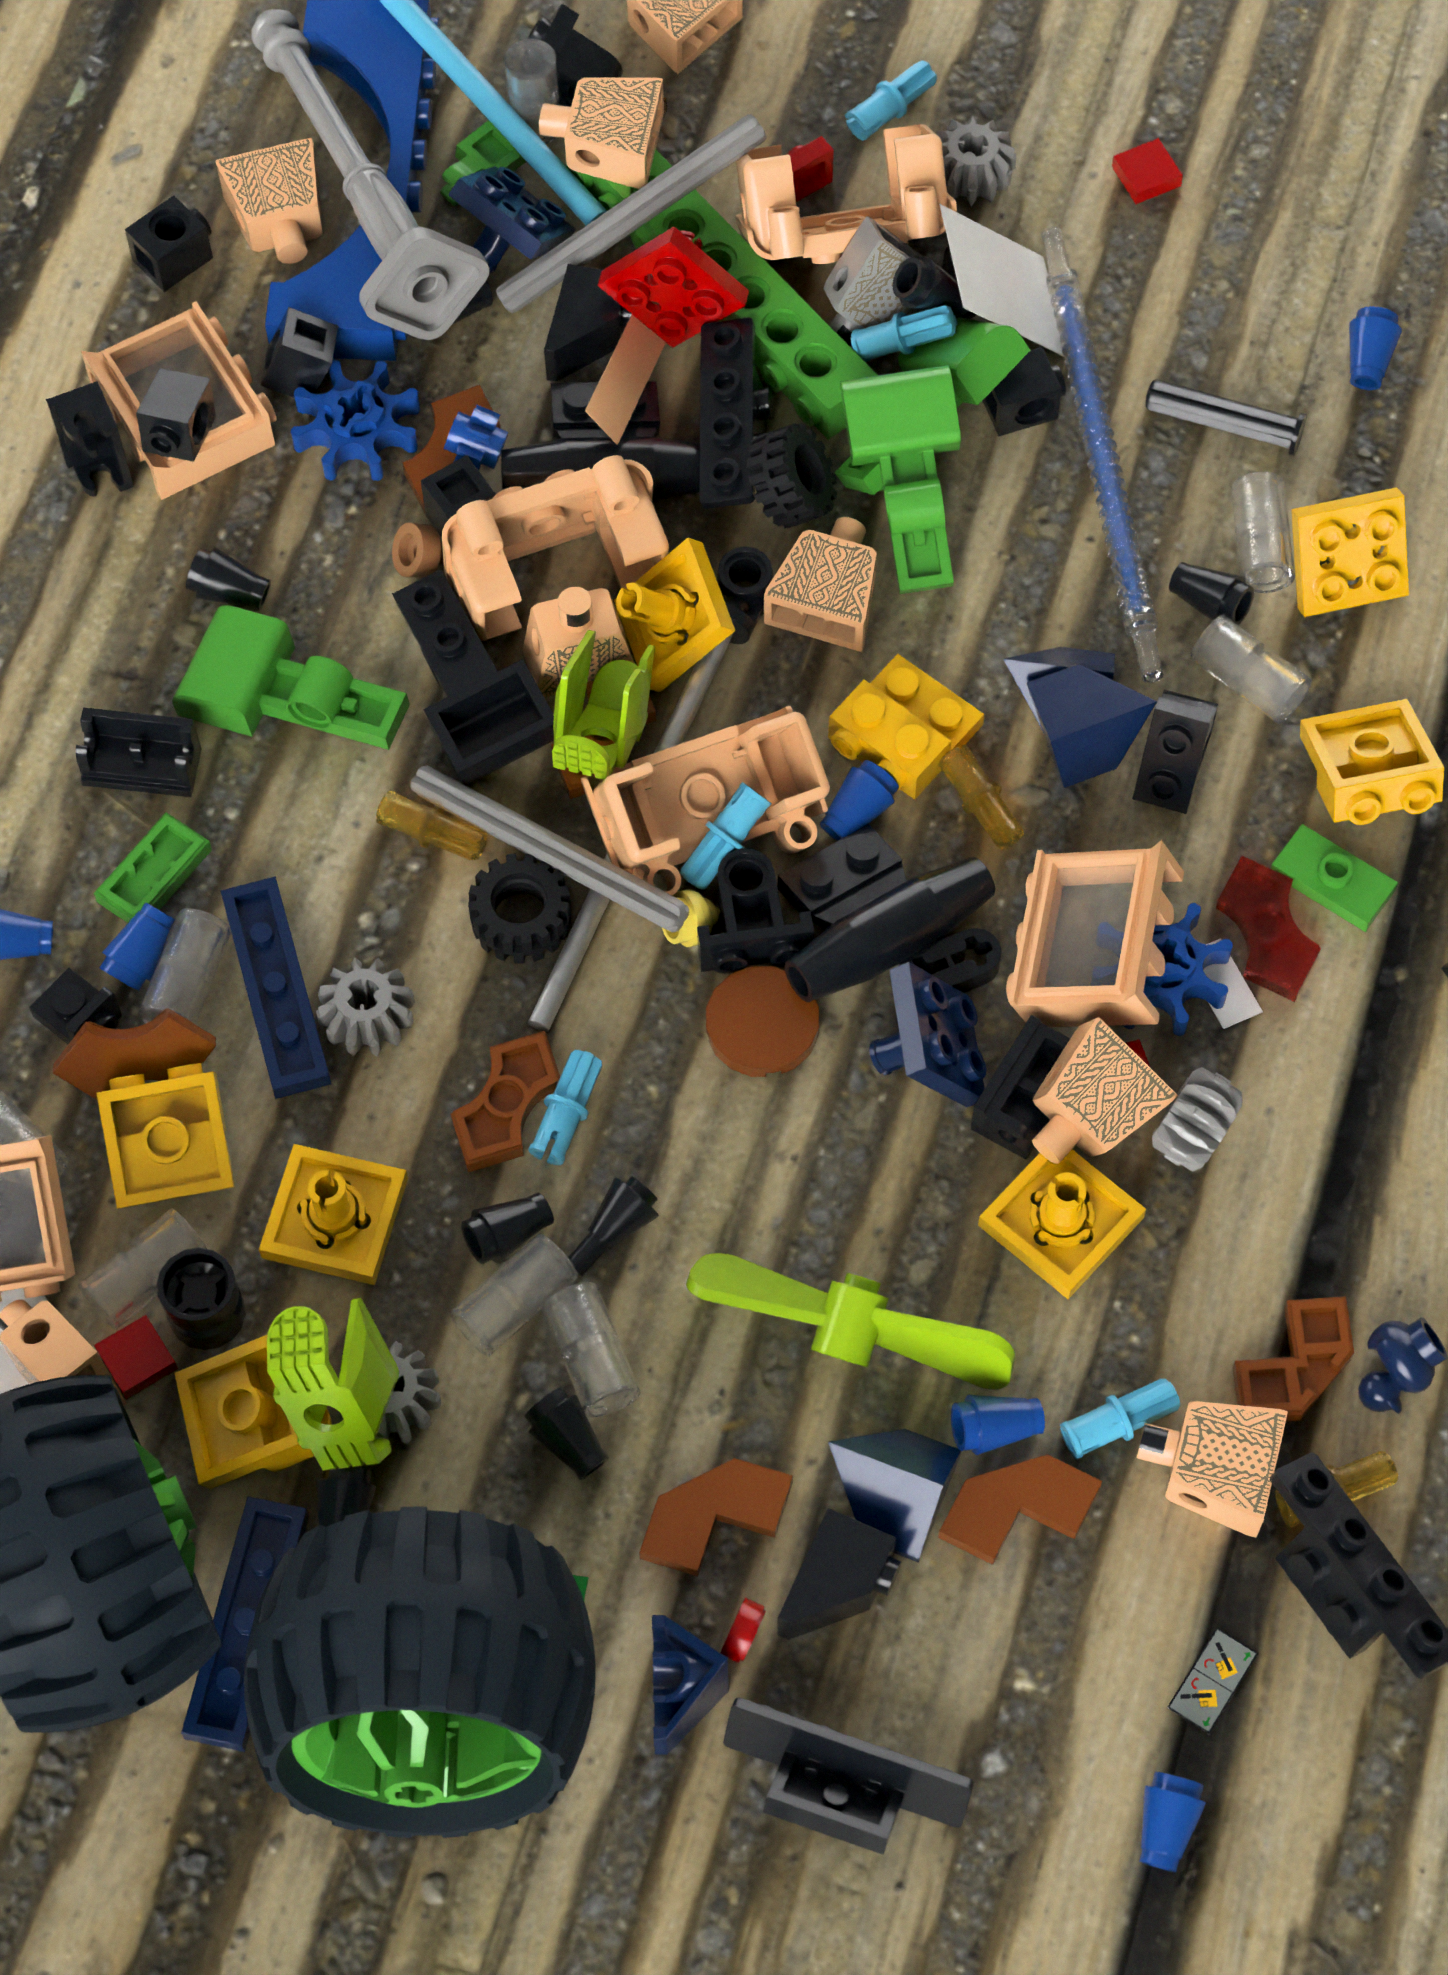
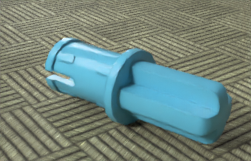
[845,60,937,141]
[851,305,957,362]
[680,782,772,890]
[528,1050,602,1165]
[1060,1379,1181,1460]

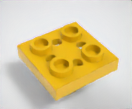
[1291,487,1409,617]
[614,537,735,692]
[259,1144,408,1285]
[978,1149,1146,1299]

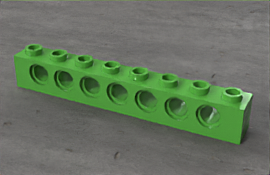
[567,149,878,439]

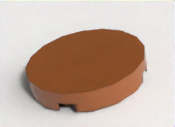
[706,966,819,1077]

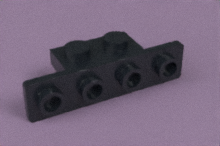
[700,318,775,509]
[1270,1453,1448,1679]
[723,1697,974,1855]

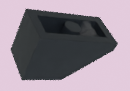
[544,264,632,382]
[777,1508,902,1640]

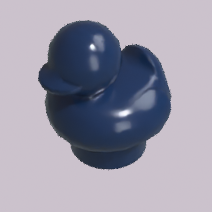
[1358,1317,1448,1414]

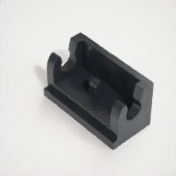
[46,381,134,497]
[76,707,202,797]
[971,1015,1070,1160]

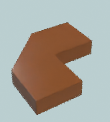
[1233,1296,1354,1422]
[938,1454,1102,1565]
[639,1458,793,1577]

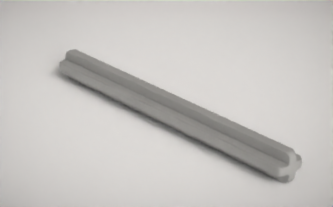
[496,114,767,313]
[410,766,689,932]

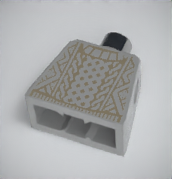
[824,216,924,347]

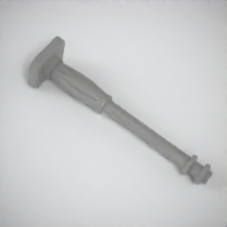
[251,9,490,340]

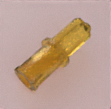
[938,745,1024,850]
[376,790,488,861]
[1275,1451,1399,1527]

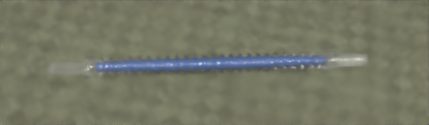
[1041,227,1164,683]

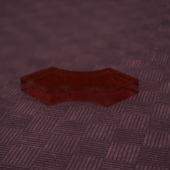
[1216,856,1321,1002]

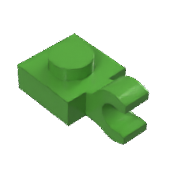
[440,120,527,206]

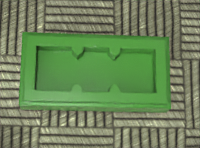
[94,812,212,923]
[1270,824,1398,932]

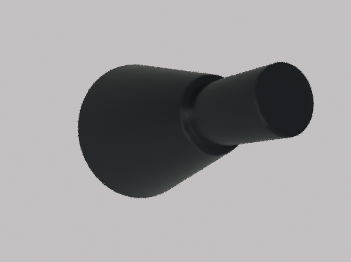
[565,1176,659,1276]

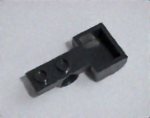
[392,569,554,786]

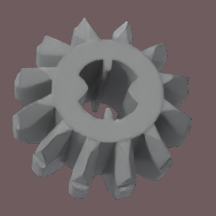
[937,115,1016,207]
[316,957,415,1057]
[1152,1067,1243,1171]
[375,1341,441,1444]

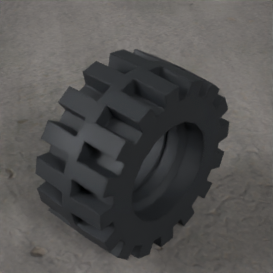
[747,423,837,528]
[468,853,571,964]

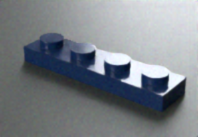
[221,876,332,1099]
[181,1496,309,1752]

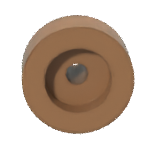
[392,522,444,578]

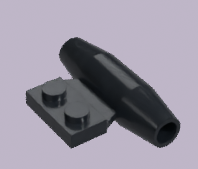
[501,381,700,501]
[777,824,995,1002]

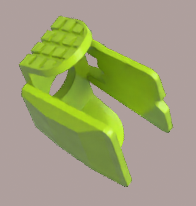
[552,630,655,780]
[267,1298,399,1471]

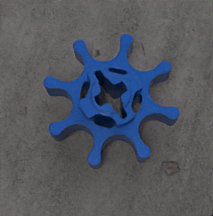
[291,360,420,481]
[1091,903,1233,1036]

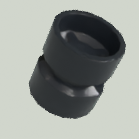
[157,1247,246,1350]

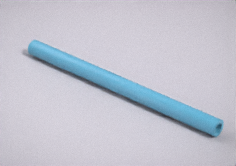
[379,0,607,226]

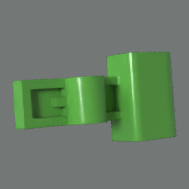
[834,318,1030,495]
[840,365,961,594]
[172,605,410,750]

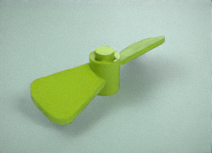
[686,1253,1015,1390]

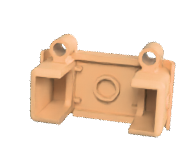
[736,124,957,264]
[442,455,669,641]
[580,705,830,895]

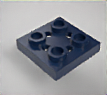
[448,166,576,273]
[869,962,986,1107]

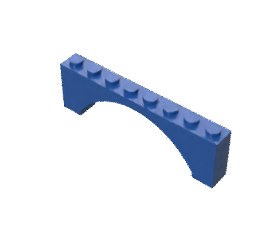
[265,0,440,361]

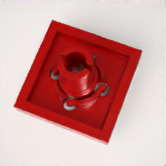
[598,227,749,348]

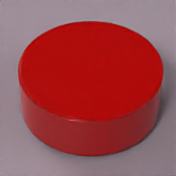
[720,1597,766,1663]

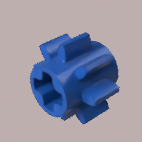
[444,405,509,470]

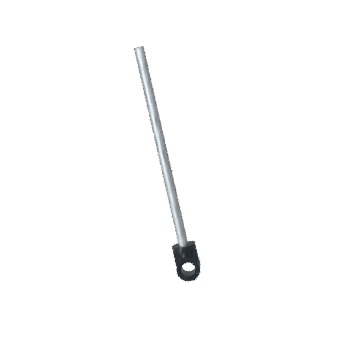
[528,546,773,1032]

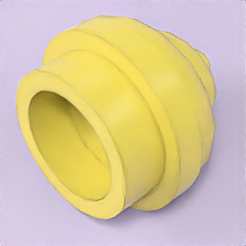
[662,889,721,947]

